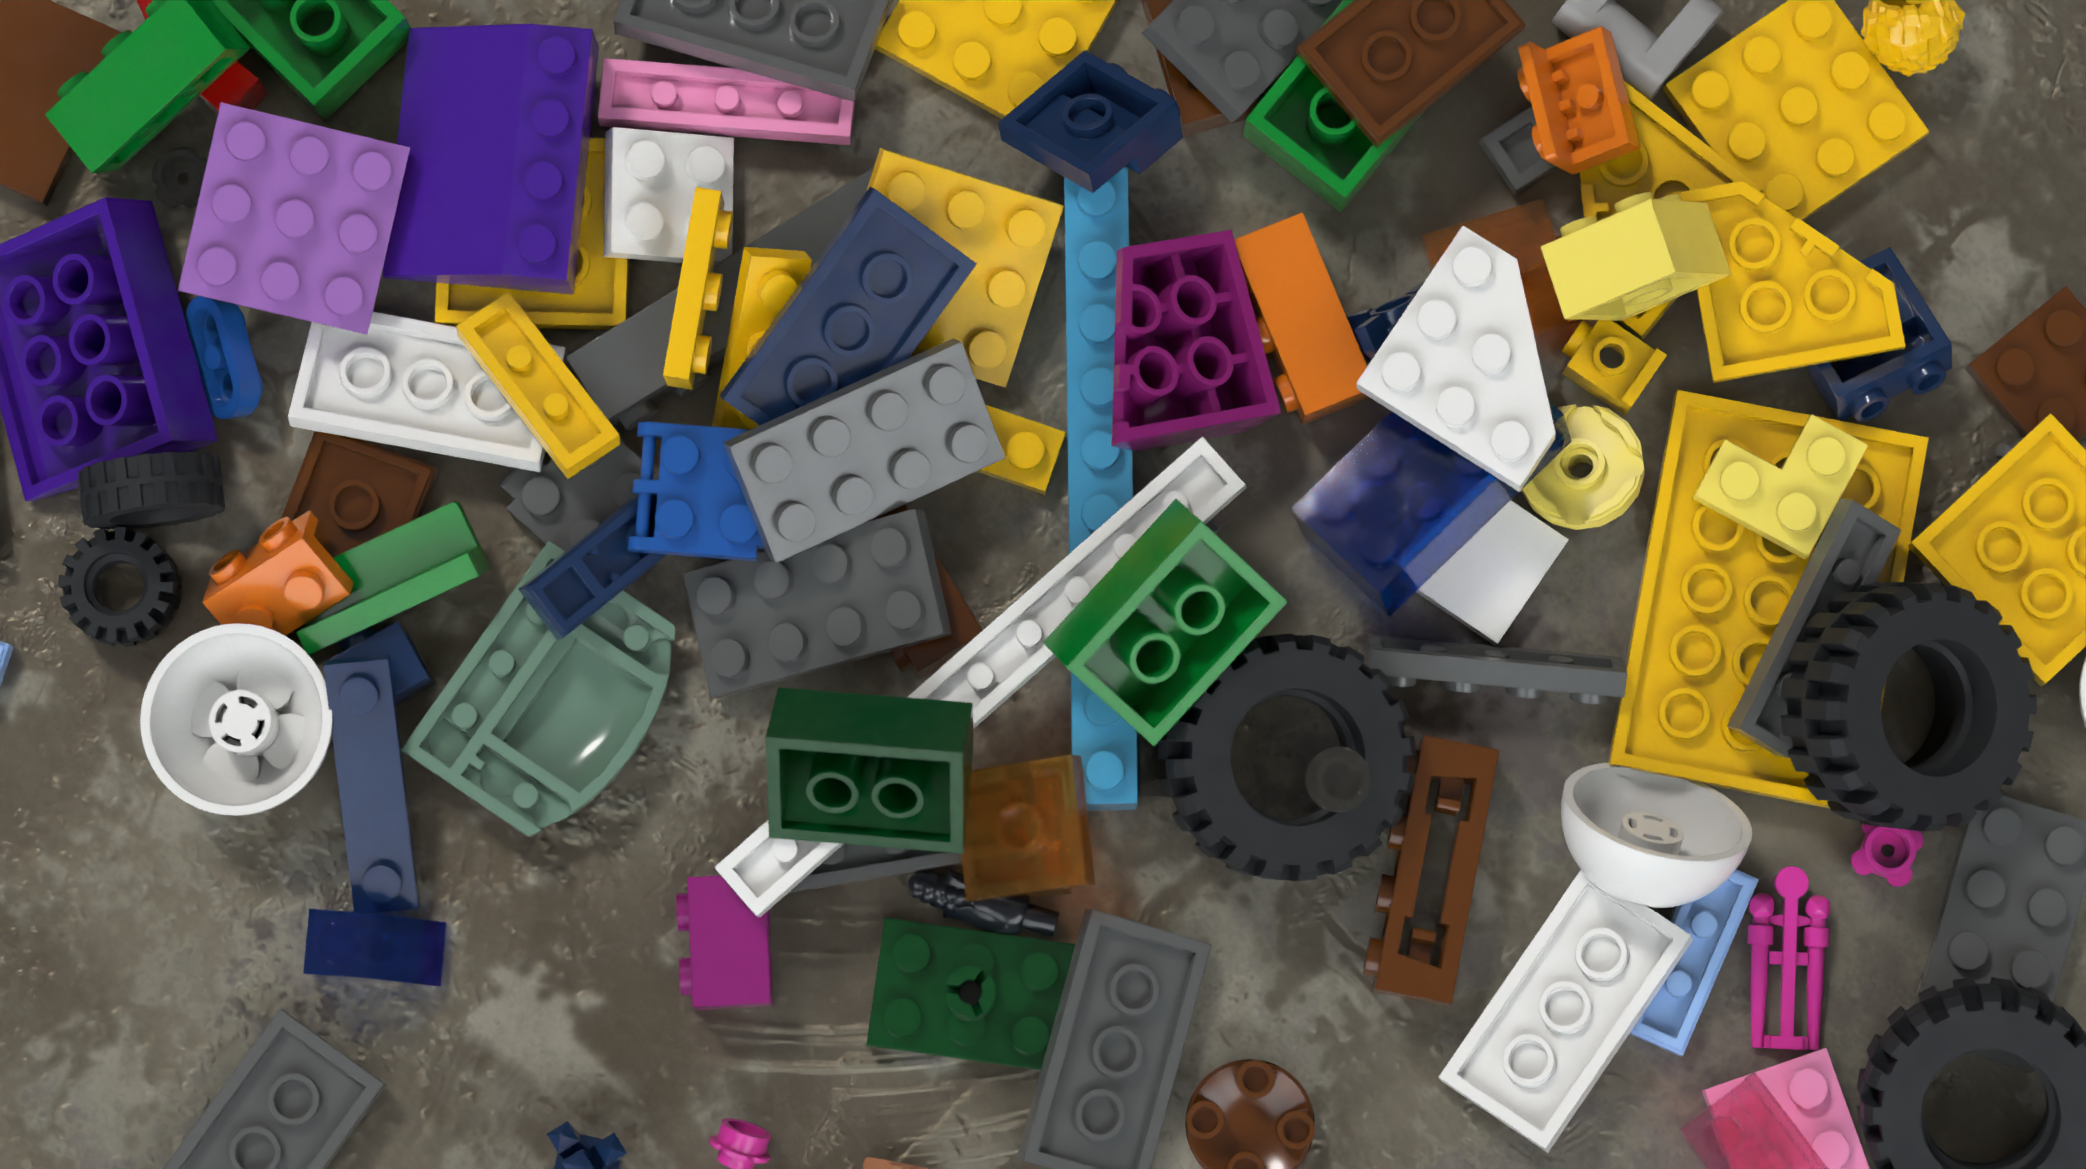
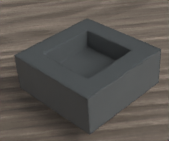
[1479,106,1558,195]

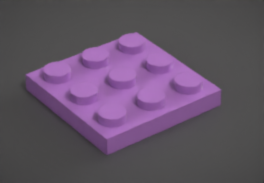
[177,102,410,335]

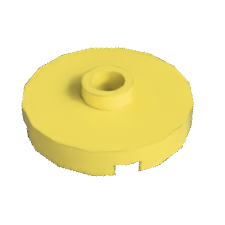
[1521,404,1645,530]

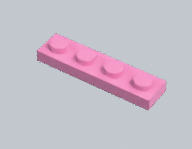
[598,58,855,145]

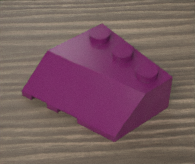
[1112,230,1281,452]

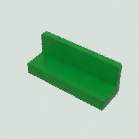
[296,501,492,655]

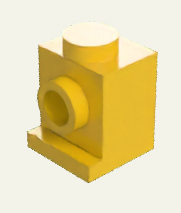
[1561,320,1667,417]

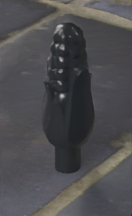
[908,869,1060,937]

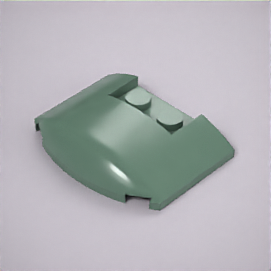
[401,541,676,837]

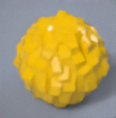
[1861,0,1966,77]

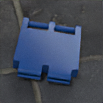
[628,422,765,561]

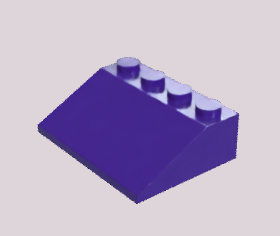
[383,24,599,295]
[0,197,218,501]

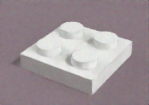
[603,127,734,265]

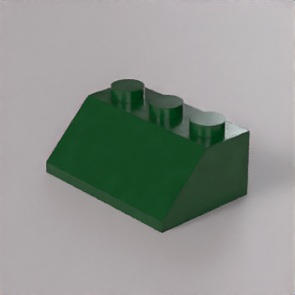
[766,687,973,854]

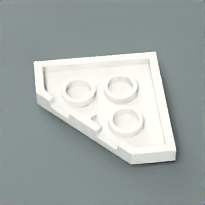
[1356,226,1556,492]

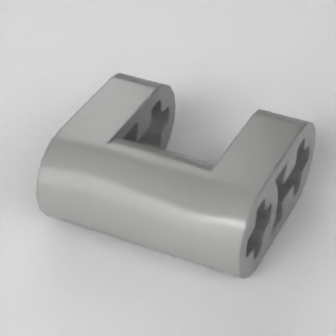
[1551,0,1724,100]

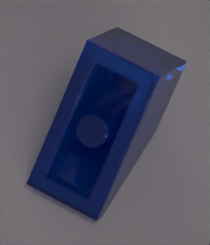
[303,909,447,987]

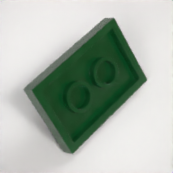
[866,918,1075,1071]

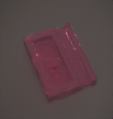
[1678,1073,1828,1169]

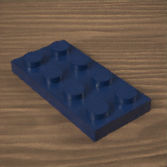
[719,186,977,425]

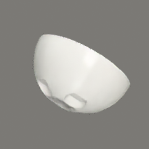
[140,623,333,816]
[1561,763,1752,908]

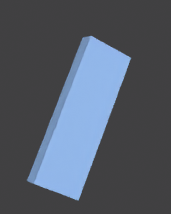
[1630,869,1759,1056]

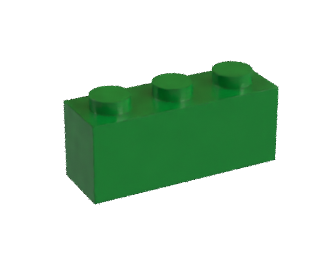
[45,0,250,173]

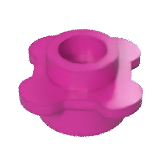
[1851,824,1924,887]

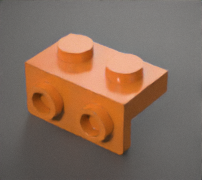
[1518,26,1640,175]
[202,511,354,636]

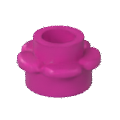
[709,1118,771,1169]

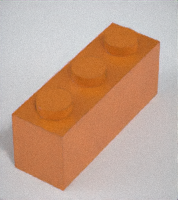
[1234,212,1370,425]

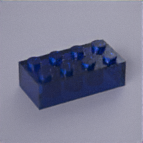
[1290,400,1572,617]

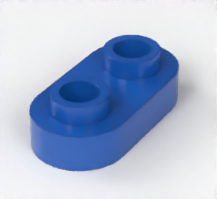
[184,296,263,419]

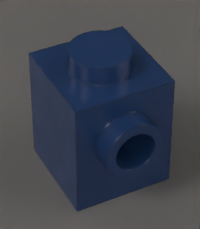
[330,621,436,706]

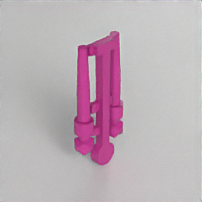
[1747,866,1831,1050]

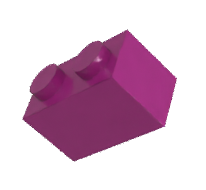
[676,876,774,1010]

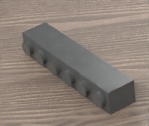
[566,167,874,431]

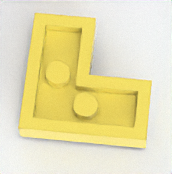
[1692,415,1868,559]

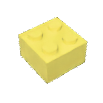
[1541,192,1731,321]

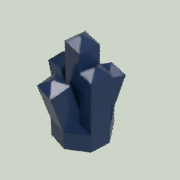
[547,1121,627,1169]

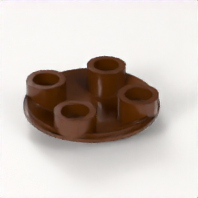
[1185,1059,1315,1169]

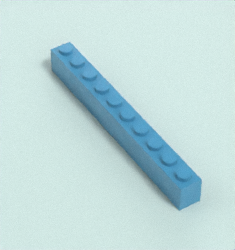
[1064,167,1138,811]

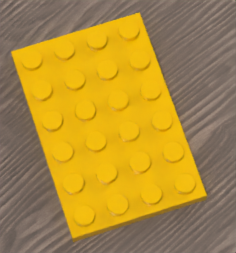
[1608,390,1929,809]

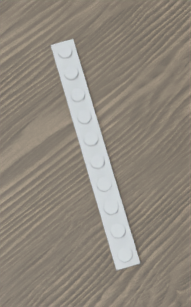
[714,437,1246,918]

